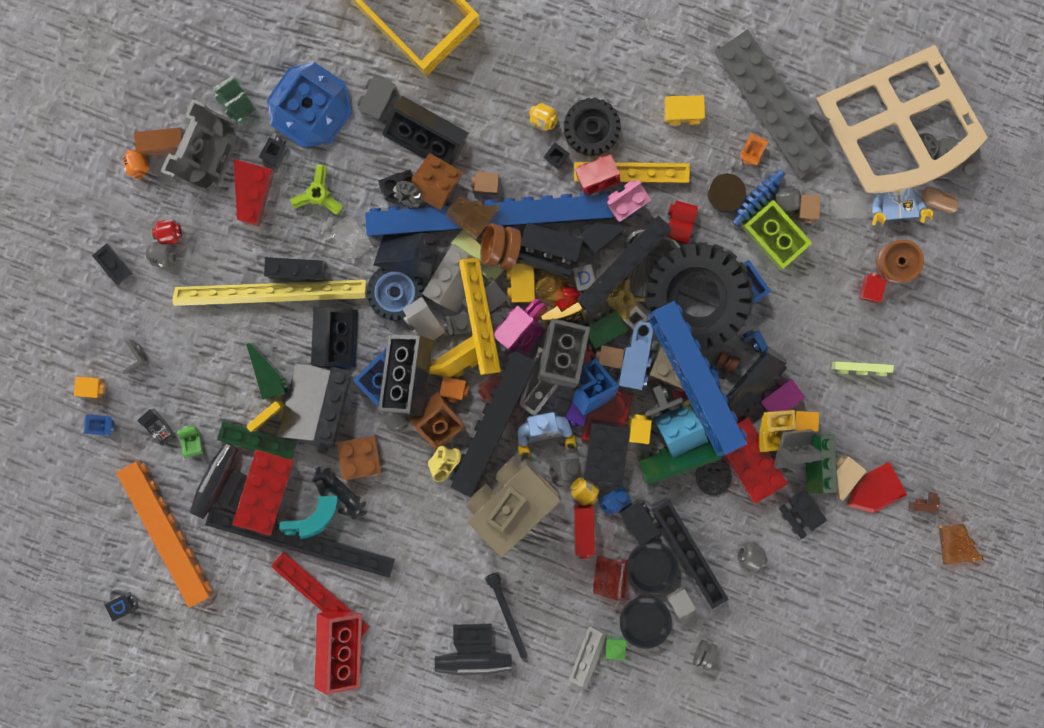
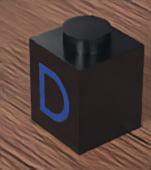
[104,592,138,622]

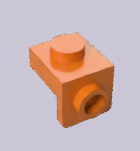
[740,133,768,165]

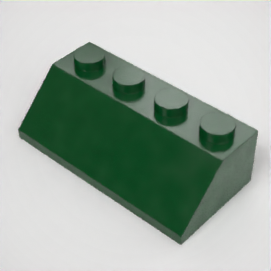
[637,433,722,485]

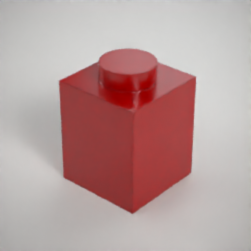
[858,273,887,303]

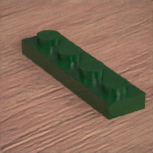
[217,421,297,460]

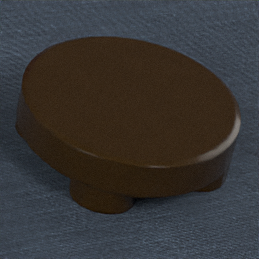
[707,173,746,212]

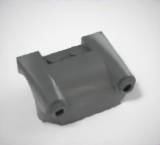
[161,99,239,193]

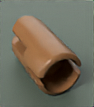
[921,186,958,214]

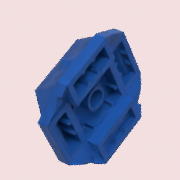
[267,62,352,148]

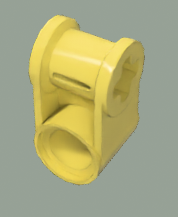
[428,446,461,482]

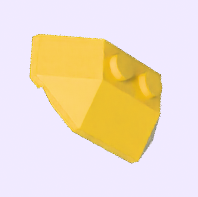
[429,336,478,378]

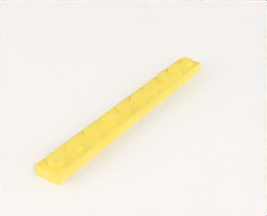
[172,280,367,306]

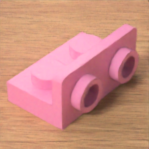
[606,180,651,223]

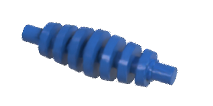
[732,169,786,227]

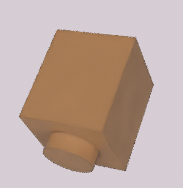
[471,172,499,195]
[797,195,821,224]
[595,346,624,369]

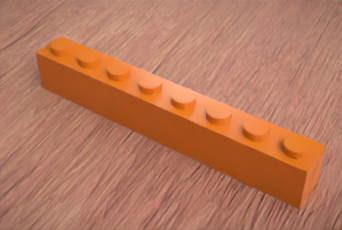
[116,460,213,608]

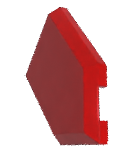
[847,462,907,514]

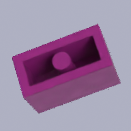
[759,378,806,412]

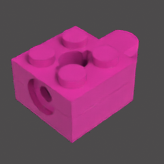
[494,299,548,353]

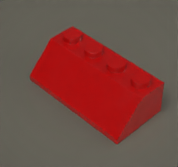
[314,611,362,695]

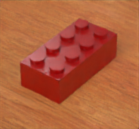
[724,417,788,504]
[232,450,293,536]

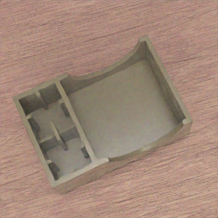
[466,456,561,558]

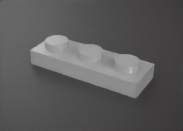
[569,626,607,688]

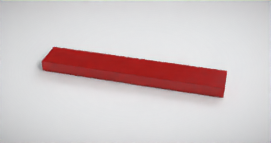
[271,551,370,637]

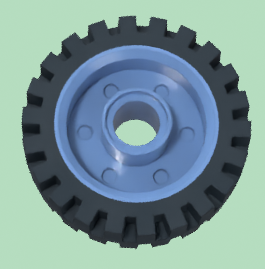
[367,267,424,321]

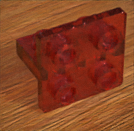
[593,556,628,600]

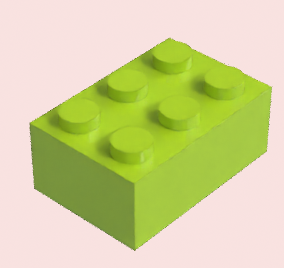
[741,200,812,270]

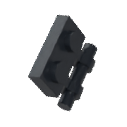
[778,489,827,539]

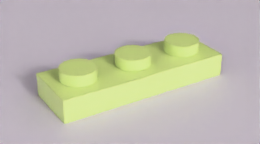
[831,362,894,376]

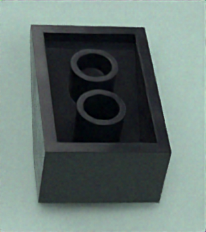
[373,232,441,280]

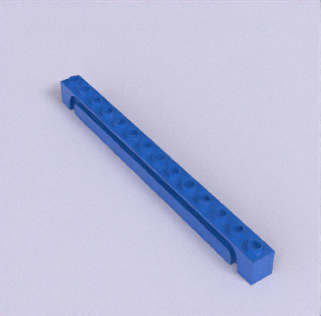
[365,190,636,237]

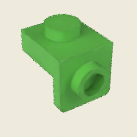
[177,426,204,458]

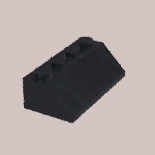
[382,96,469,166]
[378,335,433,417]
[726,346,787,422]

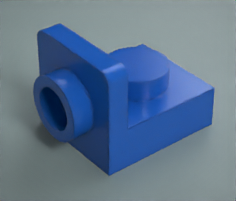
[740,329,768,354]

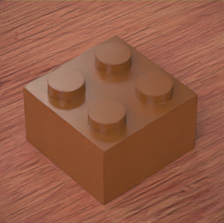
[410,153,463,210]
[408,392,466,450]
[336,435,383,480]

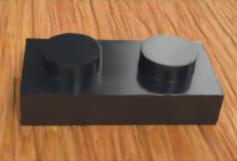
[92,243,133,285]

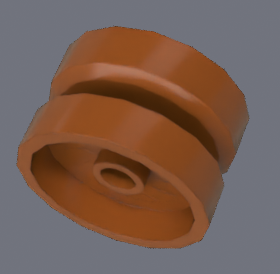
[480,223,521,270]
[875,240,924,283]

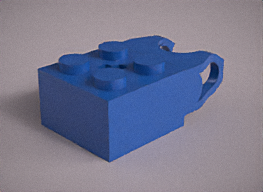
[353,347,387,407]

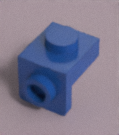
[83,415,114,436]
[598,485,632,515]

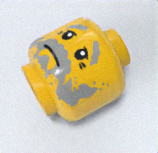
[529,103,558,131]
[570,477,599,506]

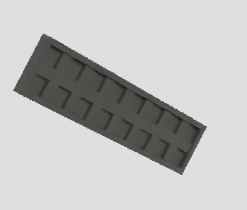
[715,29,833,179]

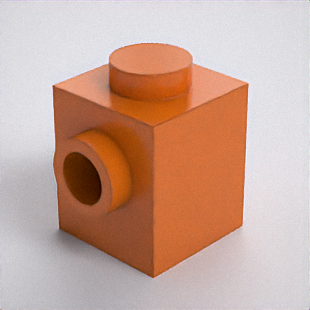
[440,376,469,403]

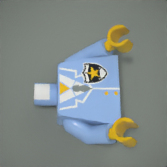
[871,188,933,226]
[517,412,576,458]

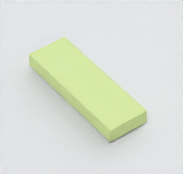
[451,229,505,280]

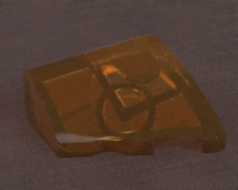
[446,197,500,239]
[938,524,984,565]

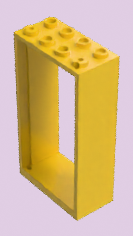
[350,0,480,77]

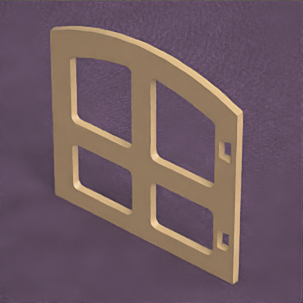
[816,45,988,193]

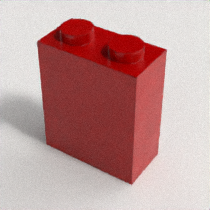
[573,505,595,559]

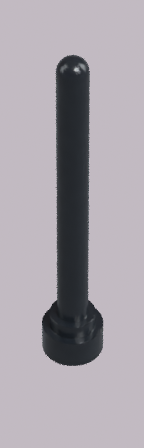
[485,572,528,660]

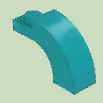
[279,496,338,539]

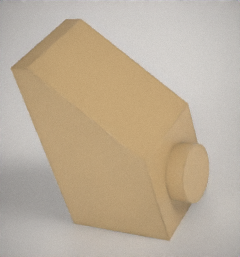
[835,455,867,501]

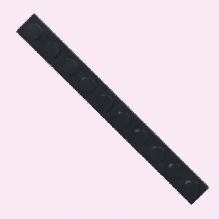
[205,507,395,578]

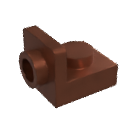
[908,491,940,512]

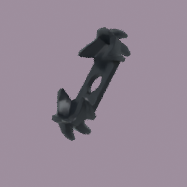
[312,467,368,520]

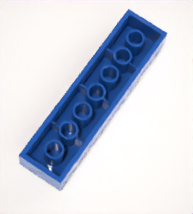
[647,301,747,456]

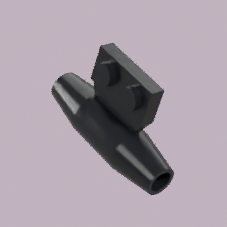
[189,443,247,519]
[434,623,512,675]

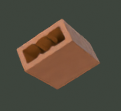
[134,127,185,157]

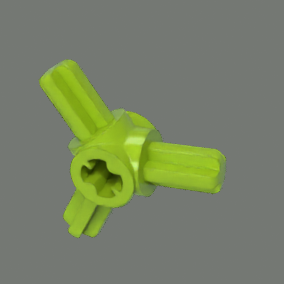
[290,165,343,215]

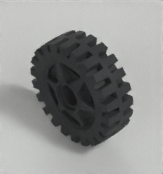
[564,98,621,156]

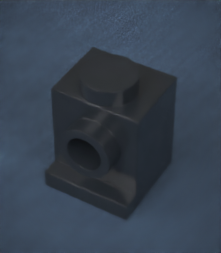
[259,137,289,169]

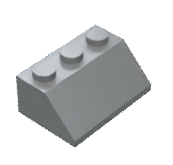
[422,244,486,313]

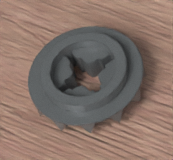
[393,181,423,209]

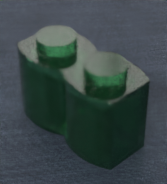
[213,75,256,122]

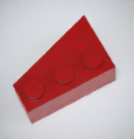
[233,159,274,227]

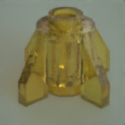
[534,271,570,301]
[607,280,645,319]

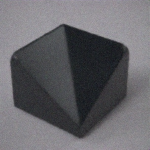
[543,142,570,170]

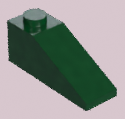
[246,343,289,400]

